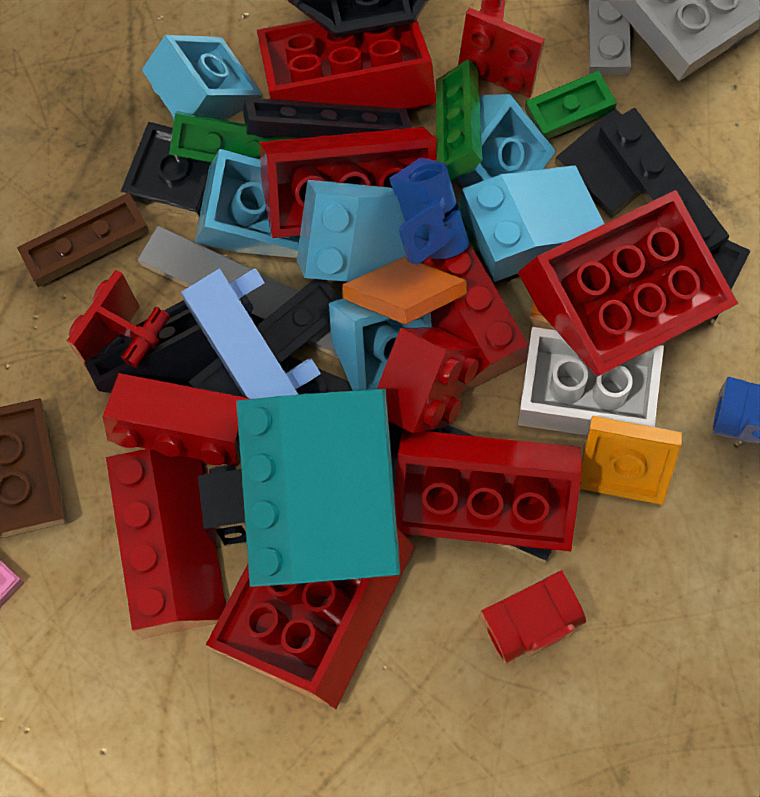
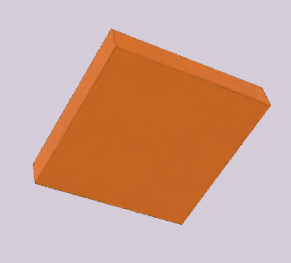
[342,257,467,325]

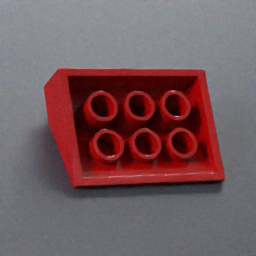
[257,19,436,110]
[518,190,738,377]
[206,528,415,709]

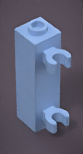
[180,268,321,399]

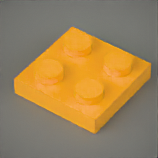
[580,416,682,505]

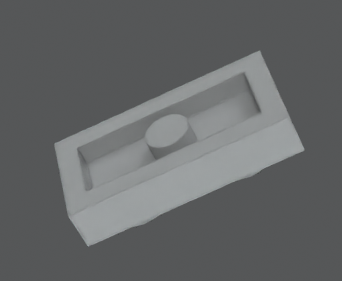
[588,0,631,75]

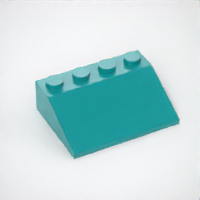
[237,389,401,587]

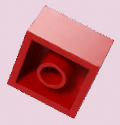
[377,327,480,433]

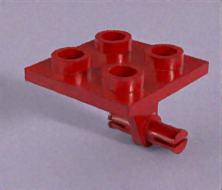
[458,0,545,98]
[67,269,170,371]

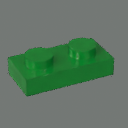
[525,70,617,139]

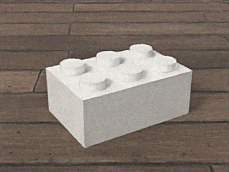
[518,327,664,435]

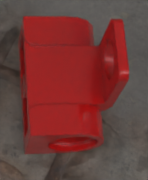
[479,570,586,664]

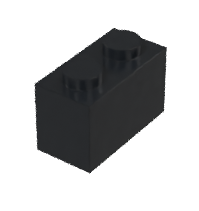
[198,465,247,549]

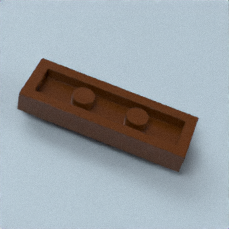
[17,192,149,287]

